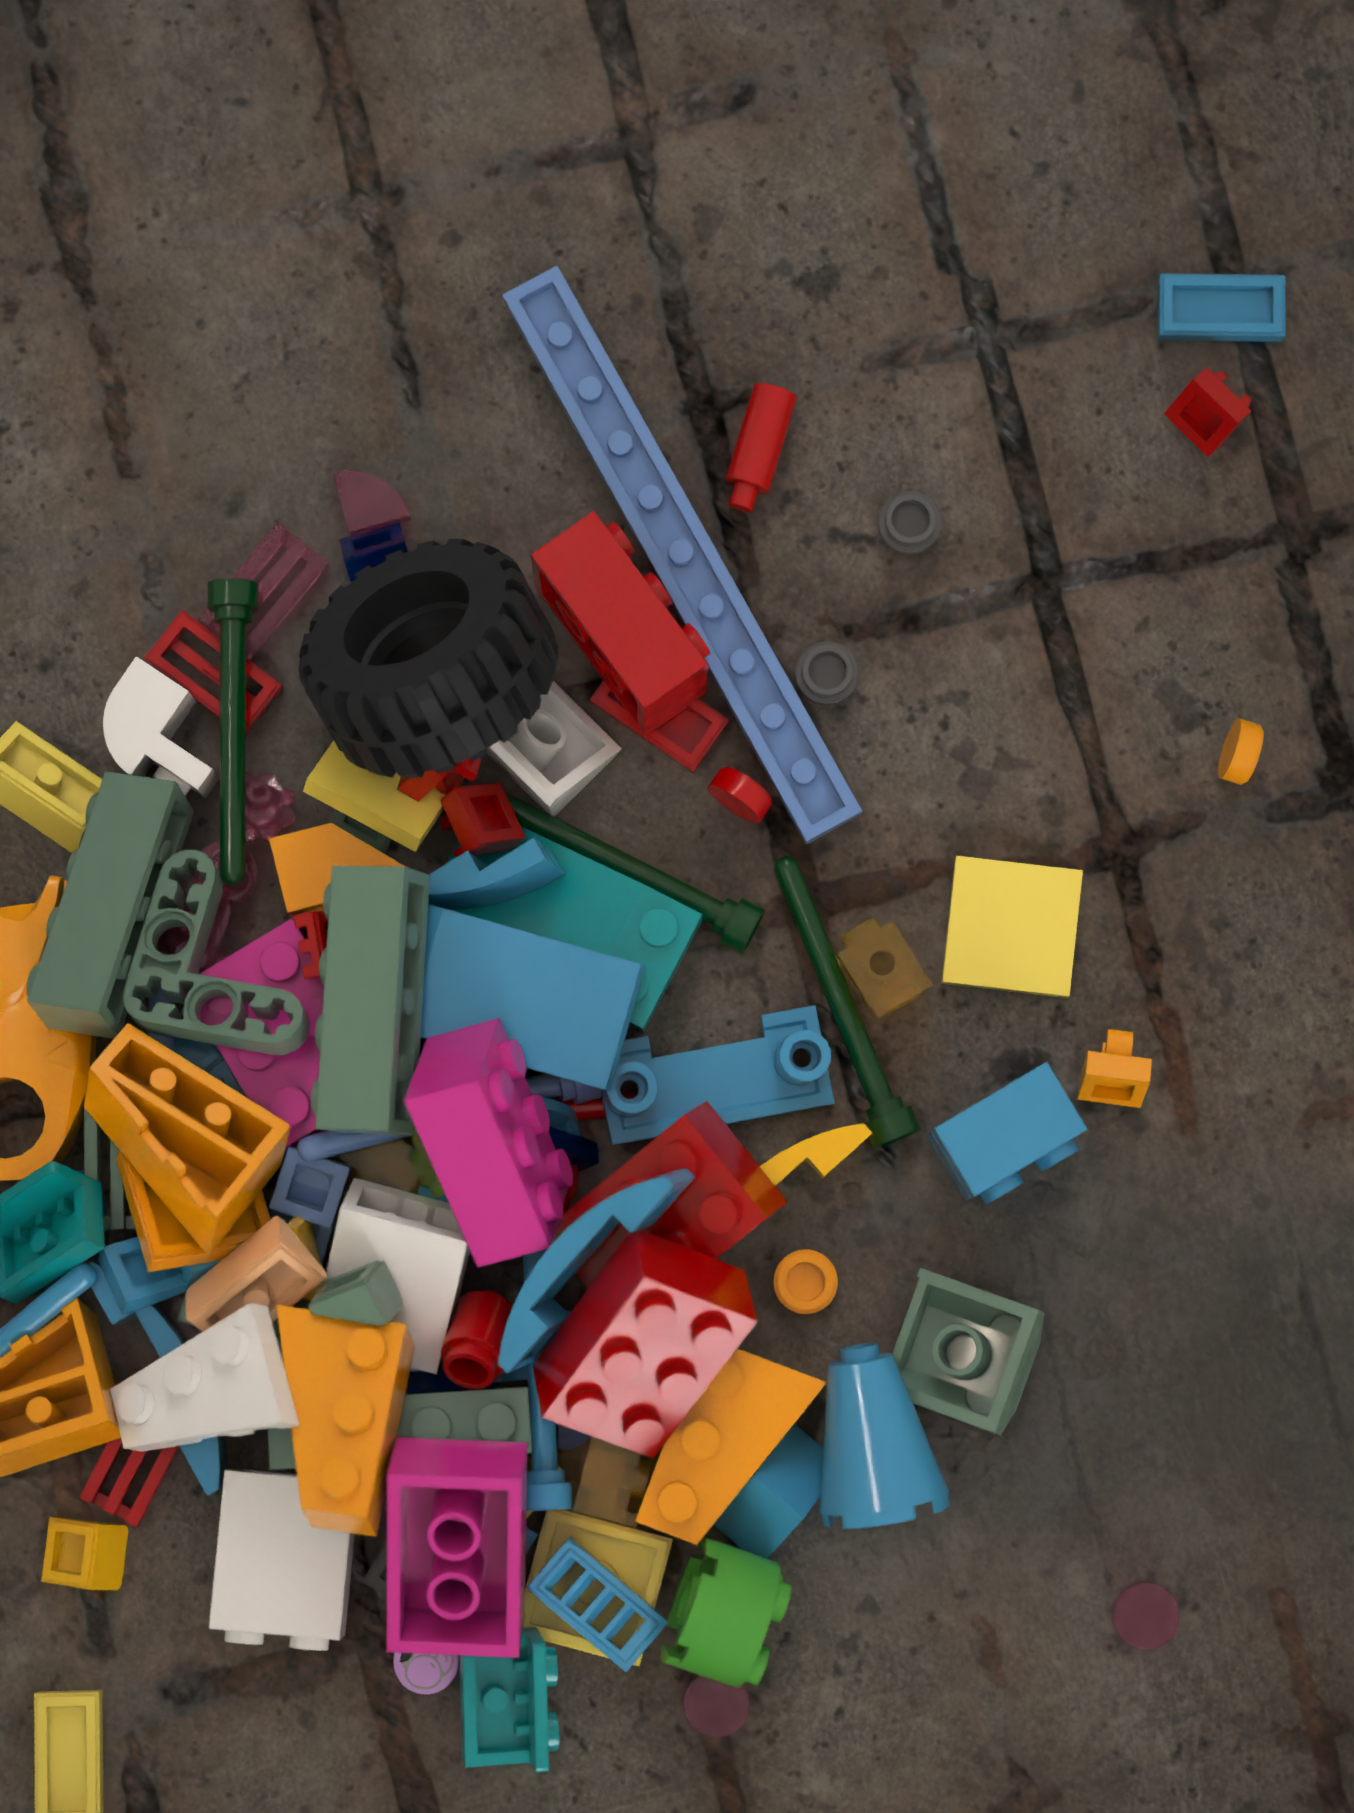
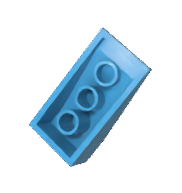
[421,904,646,1091]

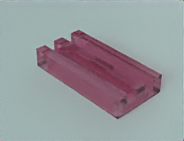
[198,522,329,661]

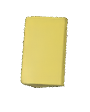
[0,721,102,853]

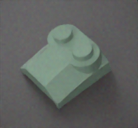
[892,1268,1045,1436]

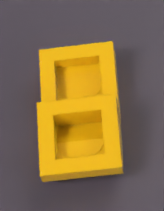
[760,1123,872,1186]

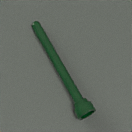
[207,578,259,886]
[505,792,765,955]
[774,856,921,1149]

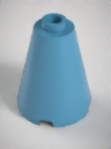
[820,1342,951,1529]

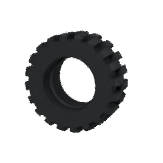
[298,539,558,779]

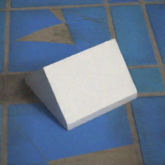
[487,681,622,817]

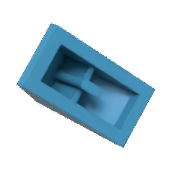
[713,1424,823,1558]

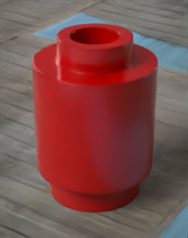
[441,1290,513,1389]

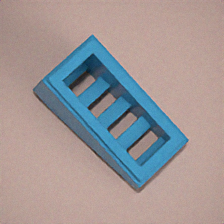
[526,1536,669,1672]

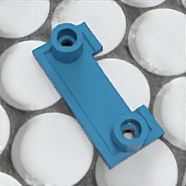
[602,1005,835,1146]

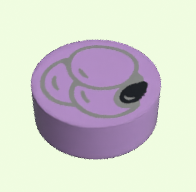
[393,1653,460,1694]

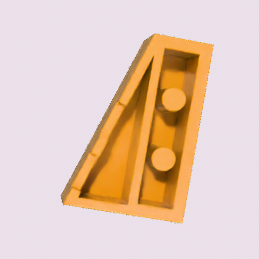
[84,1023,291,1256]
[277,1305,415,1537]

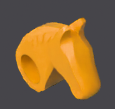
[0,875,96,1183]

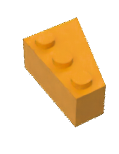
[0,1298,121,1478]
[635,1348,827,1545]

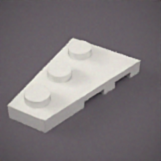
[109,1302,300,1452]

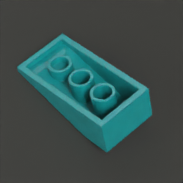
[428,826,702,1035]

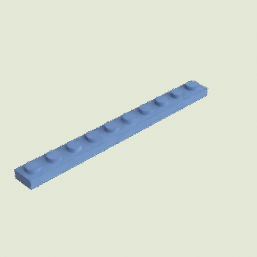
[502,266,862,844]

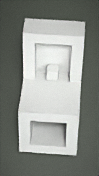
[103,657,220,798]

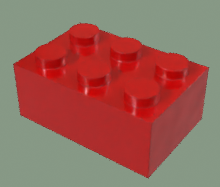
[531,511,710,736]
[552,1101,788,1288]
[532,1230,757,1458]

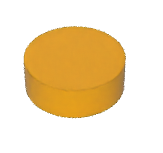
[1218,718,1264,785]
[773,1249,838,1314]

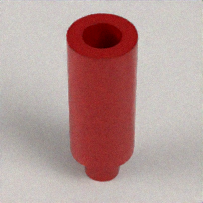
[725,383,797,513]

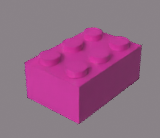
[187,919,327,1154]
[404,1018,573,1267]
[387,1437,527,1658]

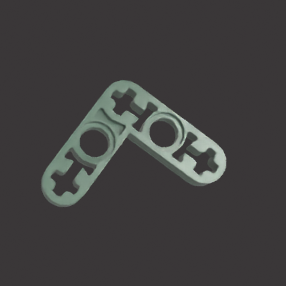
[122,850,310,1055]

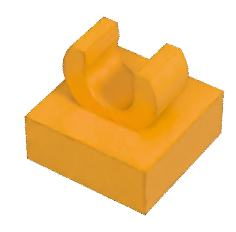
[1077,1029,1152,1108]

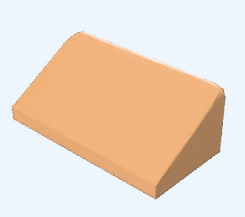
[185,1216,327,1332]

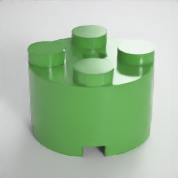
[660,1537,792,1688]

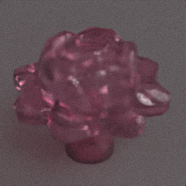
[246,772,295,843]

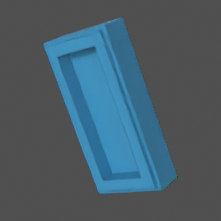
[1157,274,1285,342]

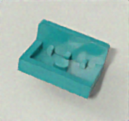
[0,1162,105,1304]
[459,1627,559,1772]

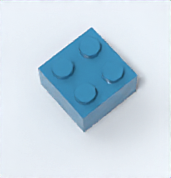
[926,1062,1088,1205]

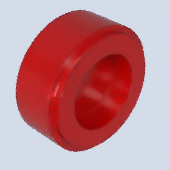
[707,767,772,824]

